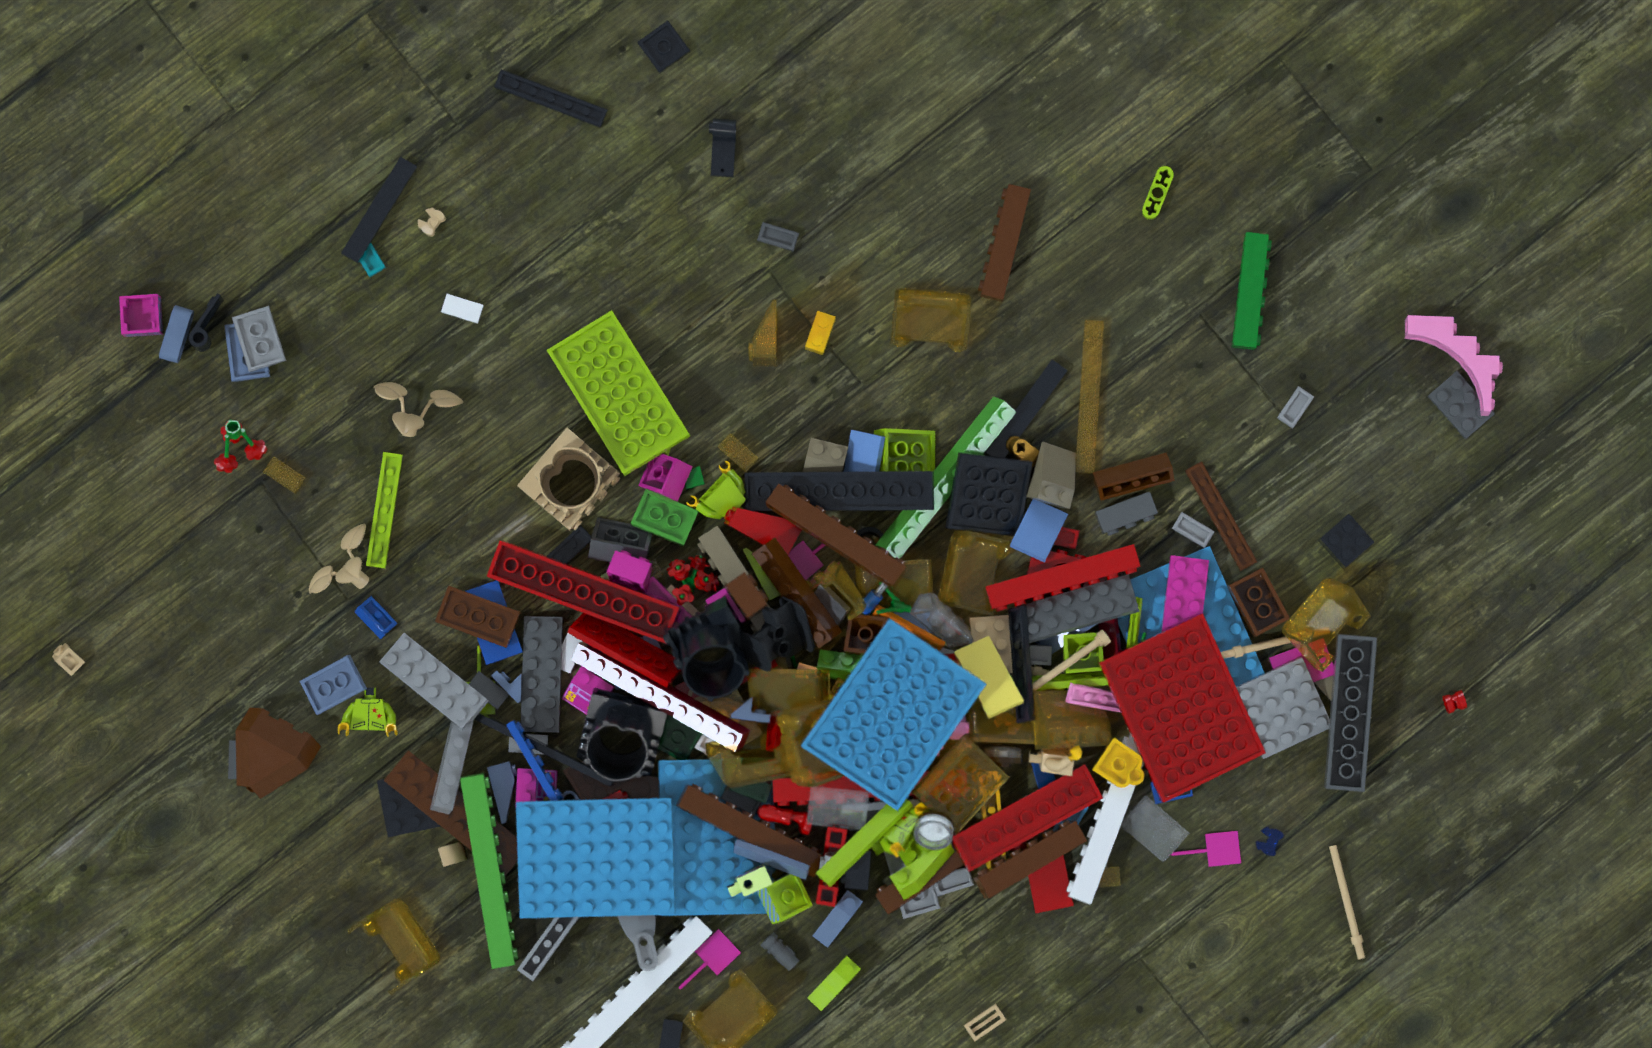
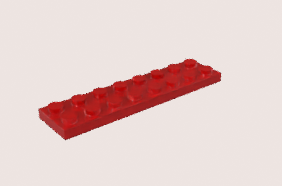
[951,764,1103,872]

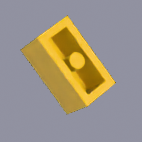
[805,310,836,355]

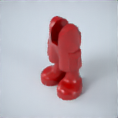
[757,804,813,835]

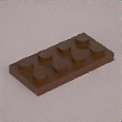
[435,586,521,648]

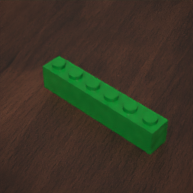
[1232,232,1272,350]

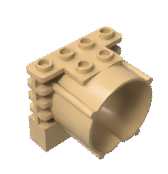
[517,428,620,531]

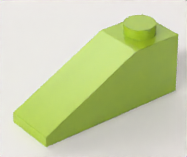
[743,548,781,601]
[808,955,861,1011]

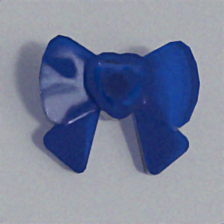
[1256,827,1284,856]

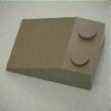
[803,438,848,472]
[1027,442,1076,509]

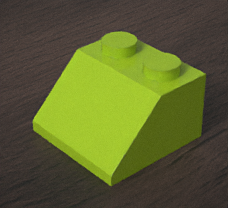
[1063,632,1104,674]

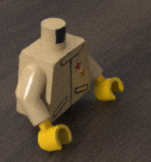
[1028,730,1082,776]

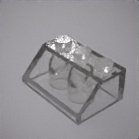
[910,593,974,647]
[807,786,869,830]
[1121,795,1189,862]

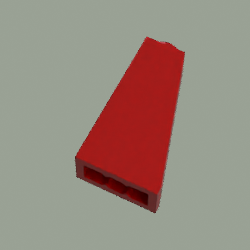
[724,507,802,555]

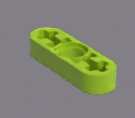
[1142,166,1174,220]

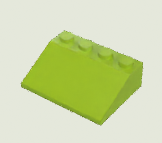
[874,428,935,472]

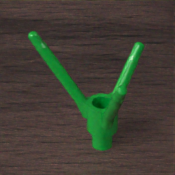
[858,582,911,615]

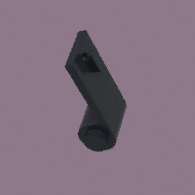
[709,118,736,177]
[189,293,224,352]

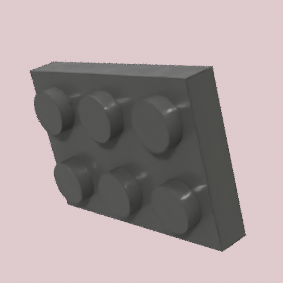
[1427,371,1495,439]

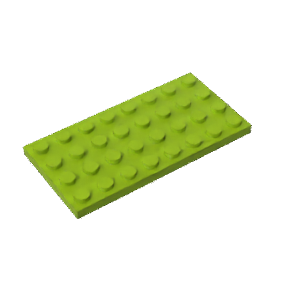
[547,310,690,476]

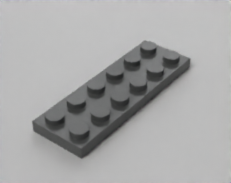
[1017,574,1140,643]
[521,616,563,733]

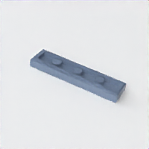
[734,839,809,880]

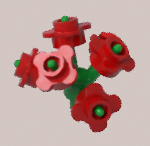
[666,555,720,606]

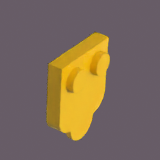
[1092,738,1144,788]

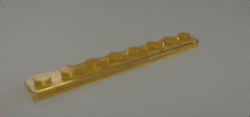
[1075,320,1104,474]

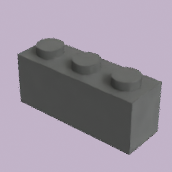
[1095,491,1158,536]

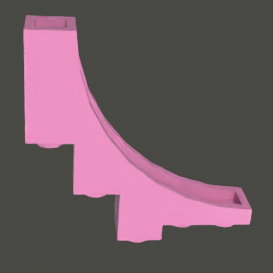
[1405,315,1503,416]

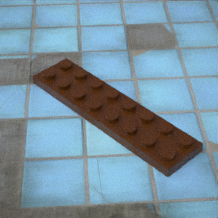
[384,750,518,876]

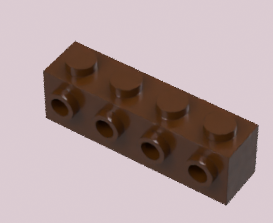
[1093,452,1175,501]

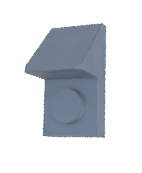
[491,671,522,704]
[730,697,770,723]

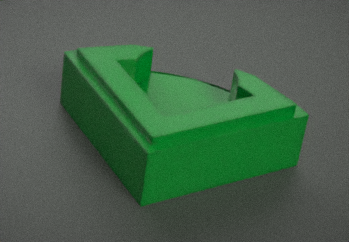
[686,466,705,490]

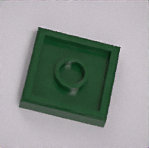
[658,715,702,760]

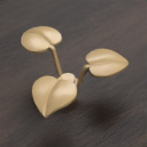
[374,382,463,437]
[309,524,369,594]

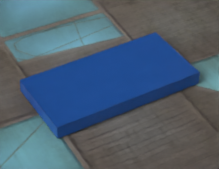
[465,580,523,665]

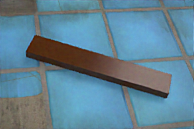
[1185,461,1257,571]

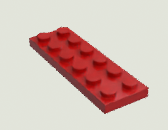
[567,613,682,688]

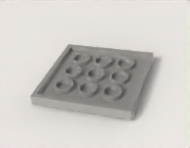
[1236,657,1330,759]

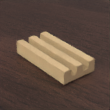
[964,1004,1006,1042]

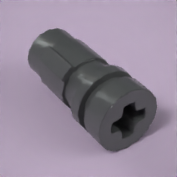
[760,931,799,971]

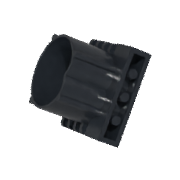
[663,596,756,702]
[576,687,667,781]

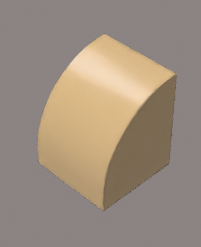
[438,842,467,867]

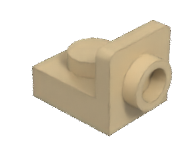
[52,643,85,676]

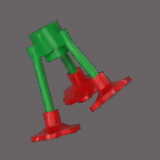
[214,420,267,473]

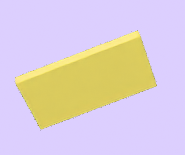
[954,636,1024,719]

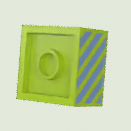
[757,873,813,924]

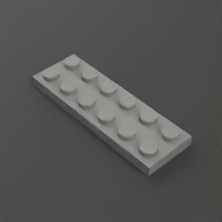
[379,633,489,731]

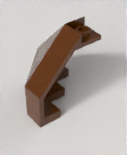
[235,707,321,799]

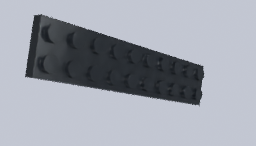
[745,471,934,511]

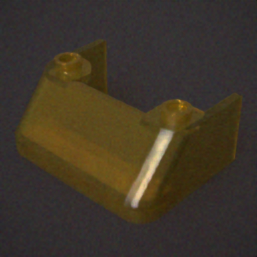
[347,899,440,995]

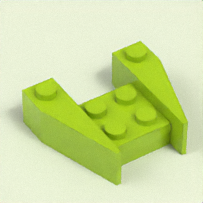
[871,809,955,900]

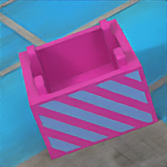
[119,294,163,337]

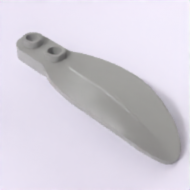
[618,915,658,971]

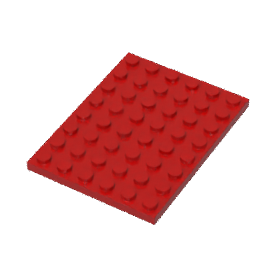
[1098,613,1266,803]

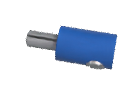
[858,582,887,615]

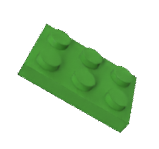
[631,489,699,547]

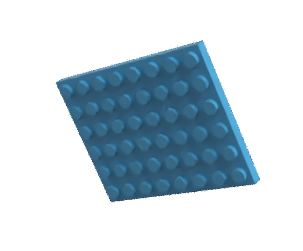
[1118,546,1264,686]
[801,618,986,811]
[658,759,776,916]
[516,797,675,918]

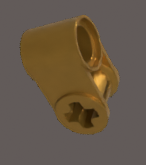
[1006,436,1039,470]

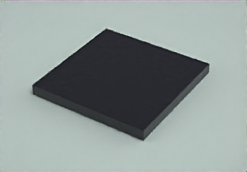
[946,452,1033,536]

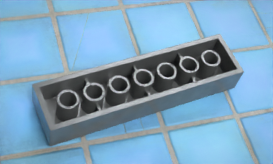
[1324,634,1377,792]

